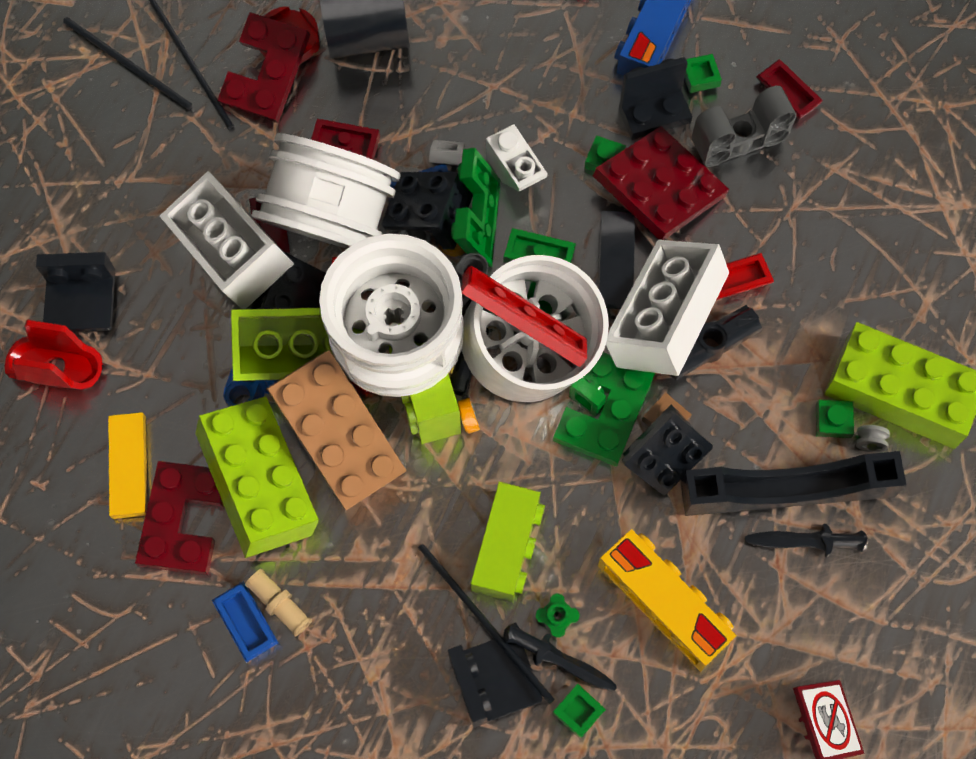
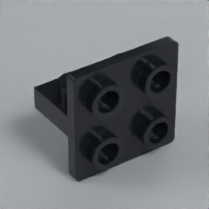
[622,405,713,495]

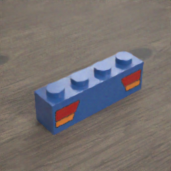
[614,0,692,76]

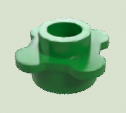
[536,593,580,638]

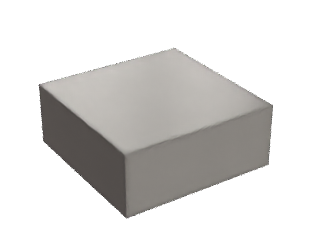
[429,140,465,165]

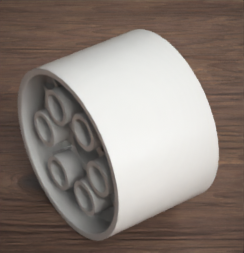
[462,255,609,402]

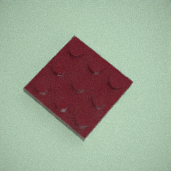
[593,126,729,240]

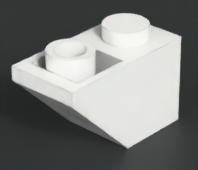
[486,124,548,191]

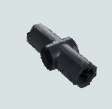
[669,305,762,381]

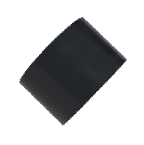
[319,0,410,59]

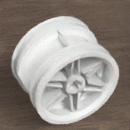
[319,234,464,397]

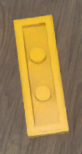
[108,412,148,519]

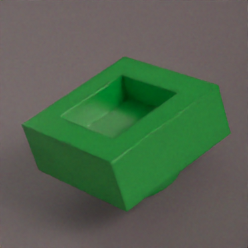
[684,54,722,93]
[584,135,626,171]
[569,377,607,418]
[816,400,854,439]
[552,684,606,739]

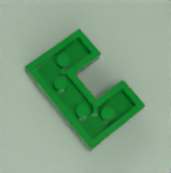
[451,148,501,267]
[488,228,576,316]
[553,352,655,467]

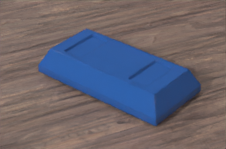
[212,581,278,663]

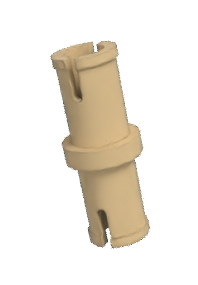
[245,569,312,636]

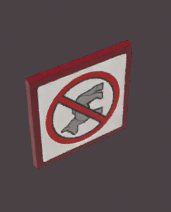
[793,680,865,759]

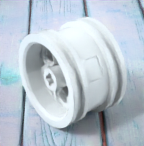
[251,133,400,249]

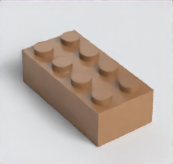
[266,350,406,511]

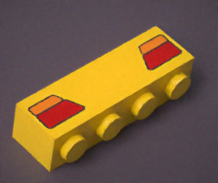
[598,529,737,672]

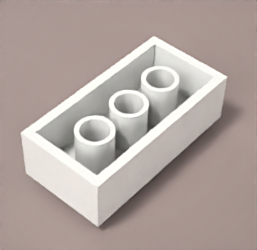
[160,171,294,309]
[606,240,729,376]

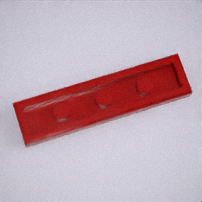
[461,266,587,367]

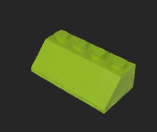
[231,308,364,381]

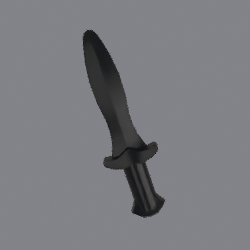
[745,524,869,558]
[503,622,617,691]

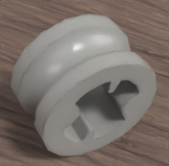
[856,425,890,452]

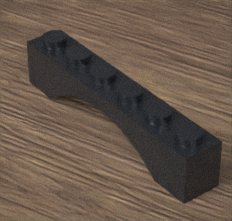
[680,451,907,516]

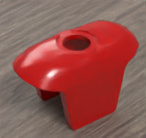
[4,320,103,389]

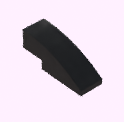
[598,211,635,309]

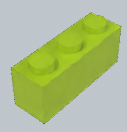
[471,481,545,603]

